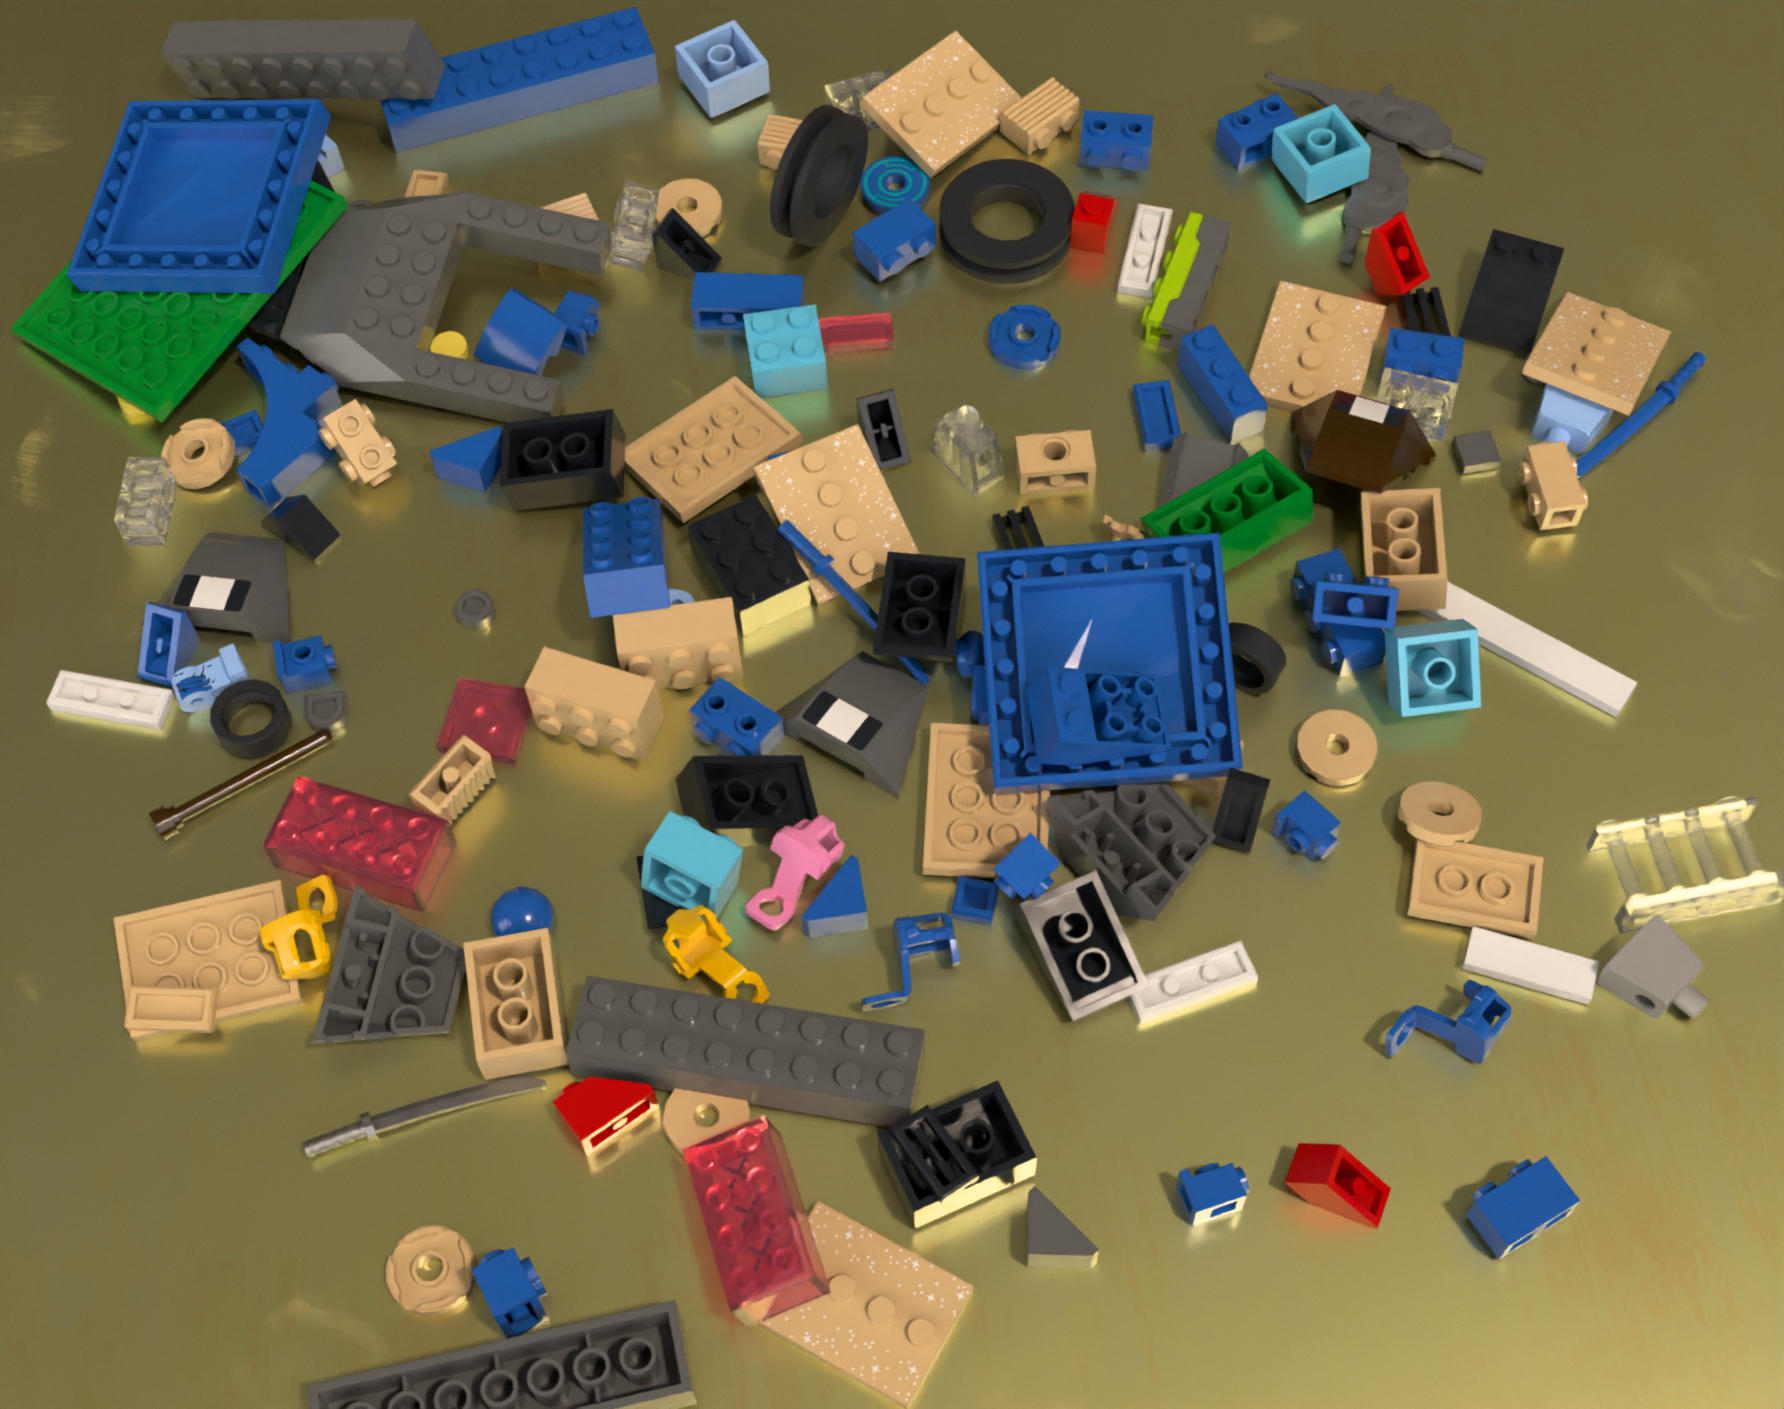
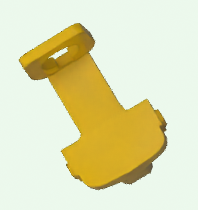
[259,875,338,980]
[663,905,770,1004]

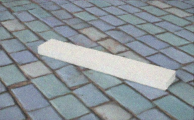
[1416,581,1638,718]

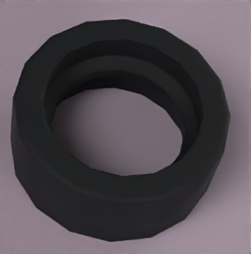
[1229,622,1286,694]
[210,679,292,759]

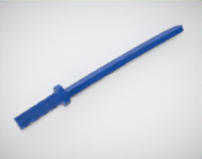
[1576,352,1706,478]
[777,520,930,686]

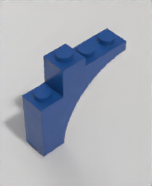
[236,337,342,510]

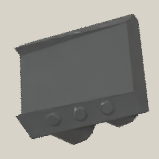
[1157,432,1248,508]

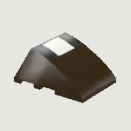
[1290,390,1436,494]

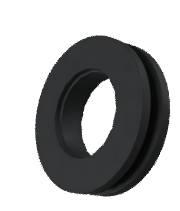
[770,104,868,247]
[939,159,1075,284]

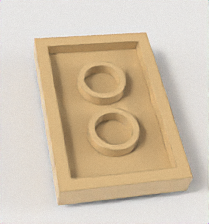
[1407,838,1544,939]

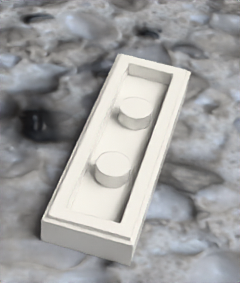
[1118,204,1173,299]
[46,670,175,730]
[1462,926,1599,1005]
[1128,940,1258,1024]

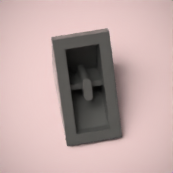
[1027,1186,1099,1269]

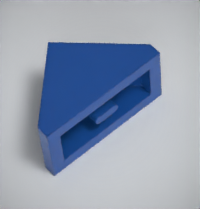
[429,426,503,494]
[137,602,201,687]
[801,855,868,938]

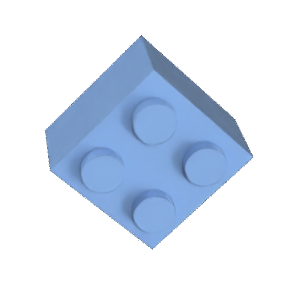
[675,20,770,118]

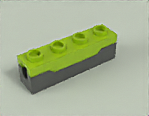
[1141,212,1232,351]

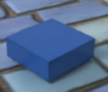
[221,409,264,457]
[951,876,1000,926]

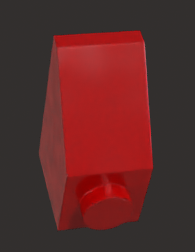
[1070,190,1120,255]
[1364,212,1430,295]
[552,1076,659,1156]
[1285,1143,1391,1228]

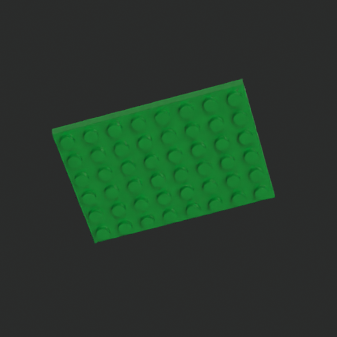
[10,180,349,423]

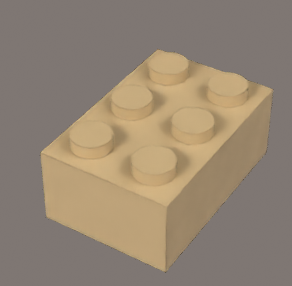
[1361,488,1448,611]
[613,597,744,690]
[524,647,664,760]
[463,928,569,1080]

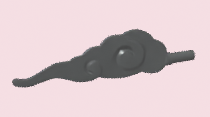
[1265,71,1488,172]
[1340,84,1409,263]

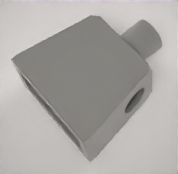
[1596,913,1710,1020]

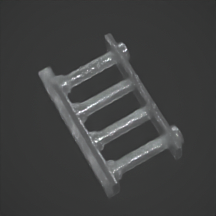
[1586,796,1784,934]

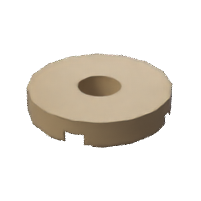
[652,178,723,237]
[161,418,236,490]
[1295,709,1378,786]
[1397,781,1482,846]
[663,1088,751,1162]
[386,1225,477,1317]

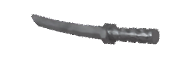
[303,1075,546,1158]

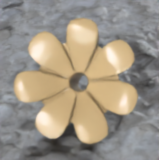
[1102,514,1148,541]

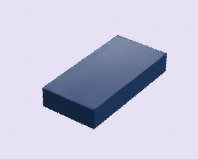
[1132,380,1181,452]

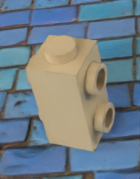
[318,399,397,487]
[1517,441,1588,530]

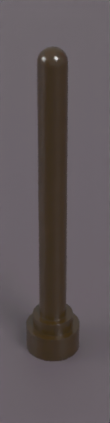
[148,730,332,841]

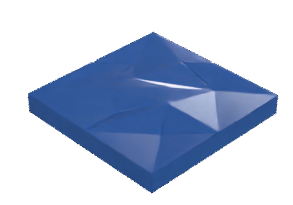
[67,99,331,293]
[977,532,1243,794]

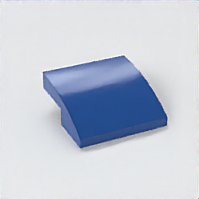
[473,289,569,376]

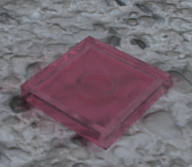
[437,677,532,765]

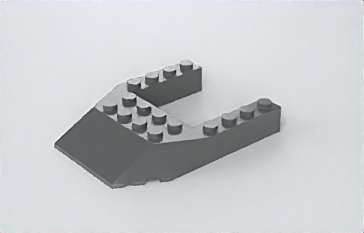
[280,193,612,423]

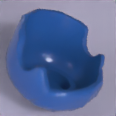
[491,886,555,937]

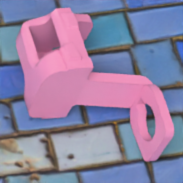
[744,815,845,930]

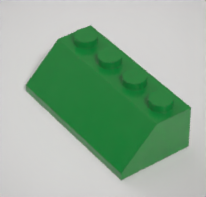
[1140,448,1313,573]

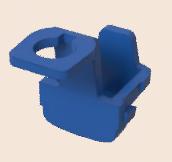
[861,912,960,1012]
[1386,980,1511,1064]

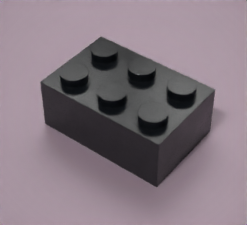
[500,409,626,511]
[687,495,812,637]
[877,1080,1037,1228]

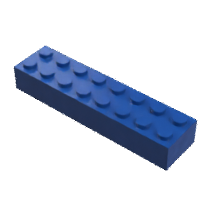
[379,7,659,153]

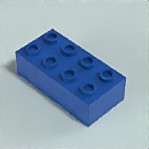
[583,497,670,618]

